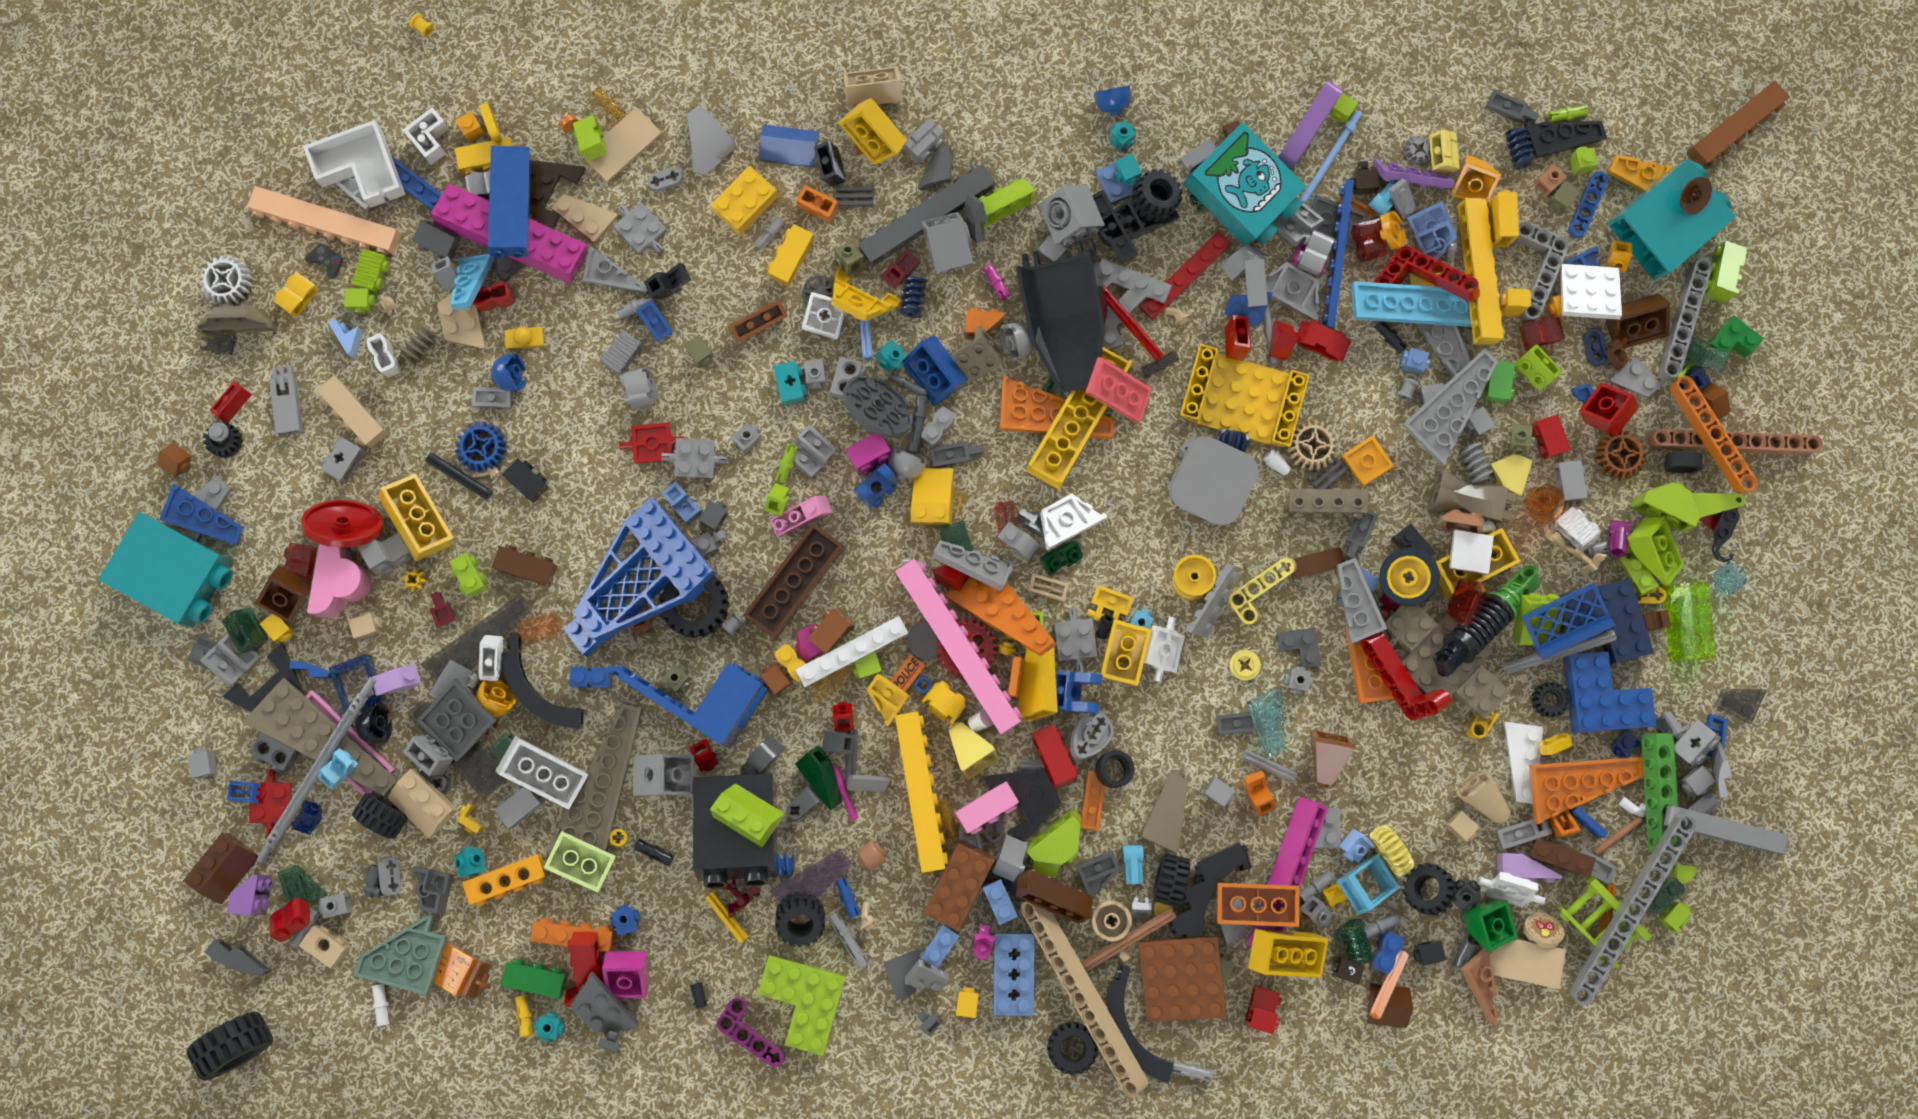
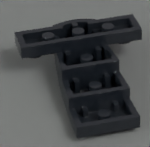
[1092,190,1180,264]

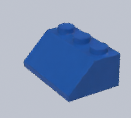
[903,335,968,407]

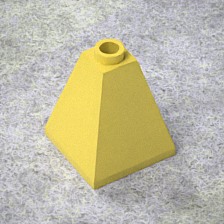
[948,722,1000,781]

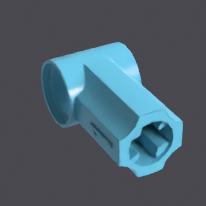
[1368,181,1397,215]
[1122,845,1144,884]

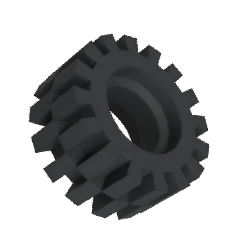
[203,421,243,458]
[1531,682,1570,718]

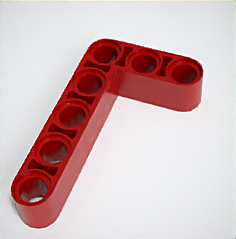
[1375,246,1480,302]
[1360,632,1452,720]

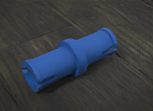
[835,877,861,919]

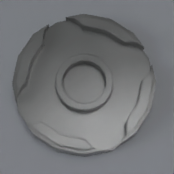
[907,621,941,660]

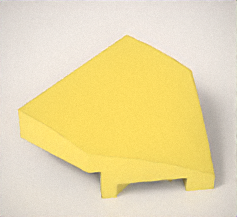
[1489,454,1533,496]

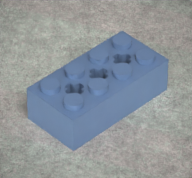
[993,933,1035,1016]

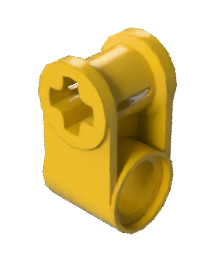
[1466,710,1499,740]

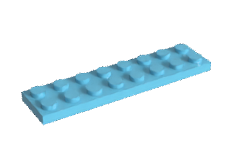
[1351,281,1471,327]

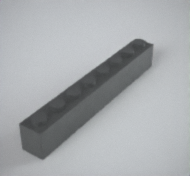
[858,164,995,267]

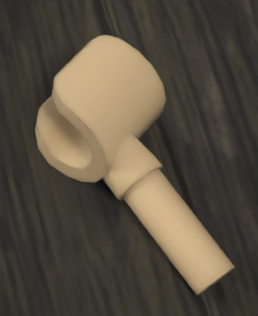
[472,466,501,479]
[1117,943,1136,962]

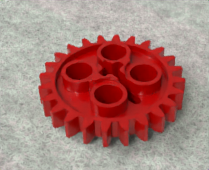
[936,618,998,680]

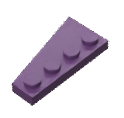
[1372,158,1455,190]

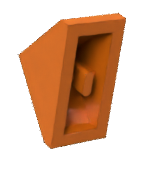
[1548,810,1581,837]

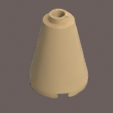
[1457,769,1511,823]

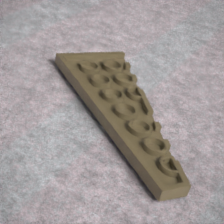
[243,678,399,796]
[547,704,642,852]

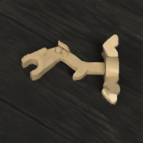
[1545,530,1607,577]

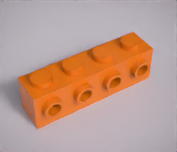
[530,917,616,952]

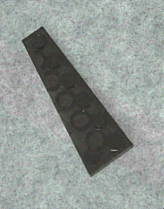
[421,596,533,680]
[407,700,507,800]

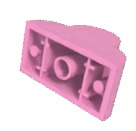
[307,544,372,618]

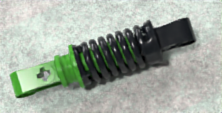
[1433,565,1540,677]

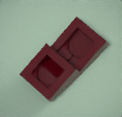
[881,249,921,289]

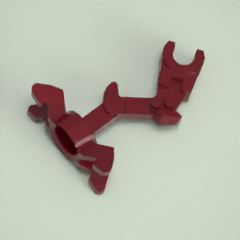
[713,879,760,918]

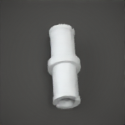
[372,984,390,1027]

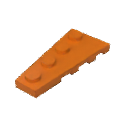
[1345,627,1394,704]

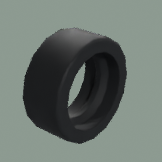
[1664,451,1703,473]
[1095,750,1135,789]

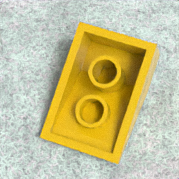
[911,468,954,526]
[1099,620,1152,687]

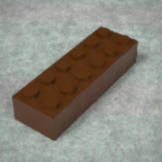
[743,523,845,640]

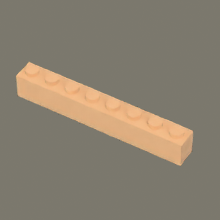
[247,186,401,256]

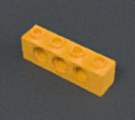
[462,854,549,907]

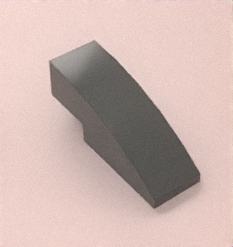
[204,939,271,975]

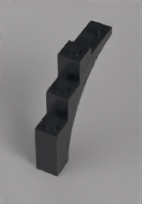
[1168,841,1248,938]

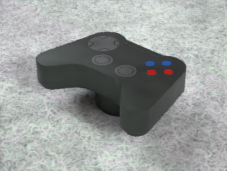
[305,244,343,279]

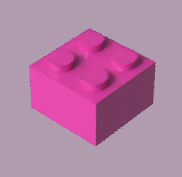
[846,433,891,476]
[602,951,650,998]

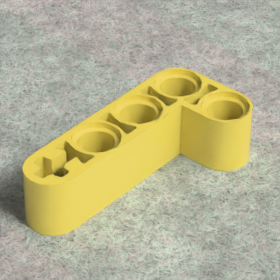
[1229,558,1297,624]

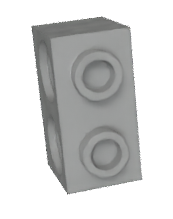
[830,356,865,400]

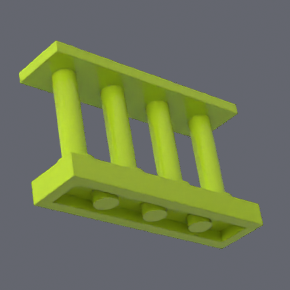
[1556,876,1652,969]

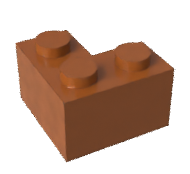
[808,608,857,654]

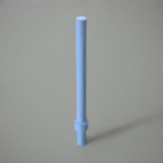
[1300,110,1362,204]

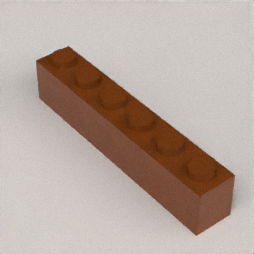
[1686,81,1790,167]

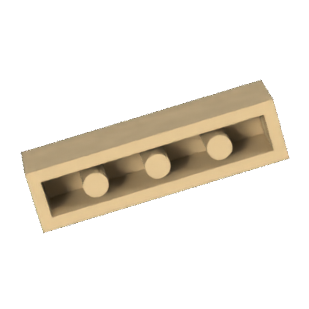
[317,375,388,448]

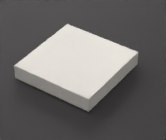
[1449,530,1494,575]

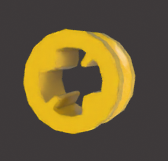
[609,829,628,847]

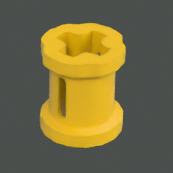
[409,13,434,38]

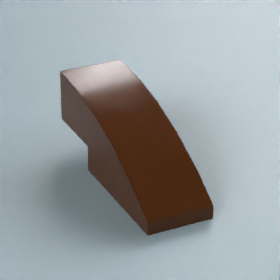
[1287,547,1345,580]

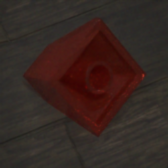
[1446,578,1489,628]

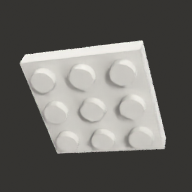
[1560,264,1622,320]

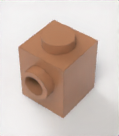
[1533,164,1567,197]

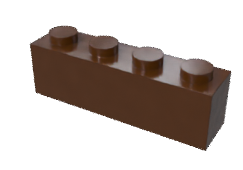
[1016,869,1093,924]

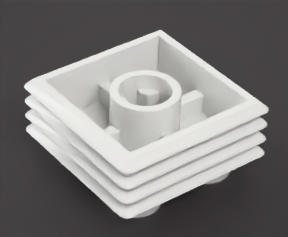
[802,292,845,339]

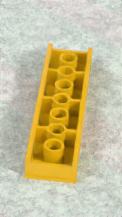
[1026,347,1133,490]

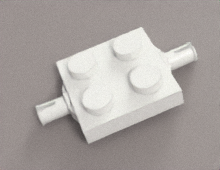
[1144,617,1185,682]
[1477,872,1546,908]

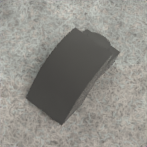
[741,735,785,775]

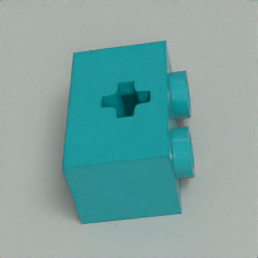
[773,361,807,406]

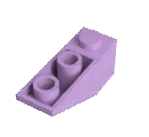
[1497,853,1562,883]

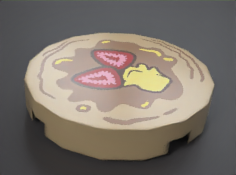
[1523,913,1565,948]

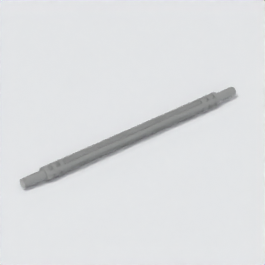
[256,677,376,864]

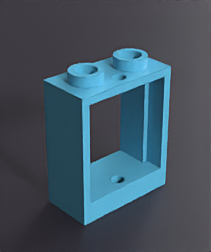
[1337,854,1400,915]

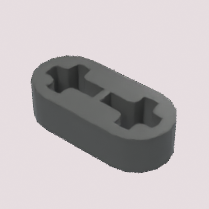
[985,812,1004,843]

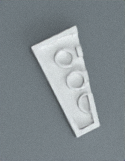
[1503,722,1543,804]

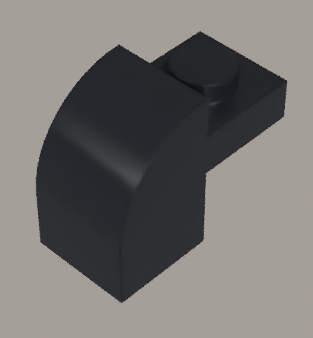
[644,263,691,298]

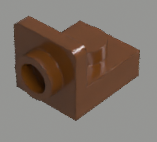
[1605,337,1629,371]

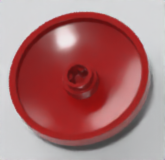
[301,500,383,548]

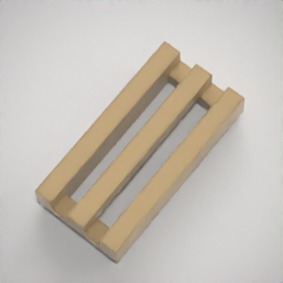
[1027,573,1070,602]

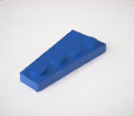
[159,484,244,545]

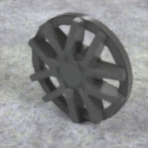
[802,275,834,306]

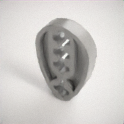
[1070,712,1113,761]

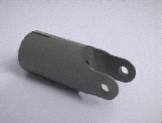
[1452,930,1481,969]

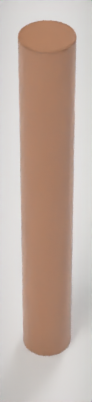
[1592,816,1643,856]

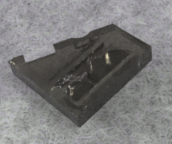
[1714,689,1767,724]

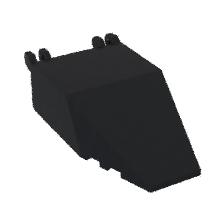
[1016,237,1108,393]

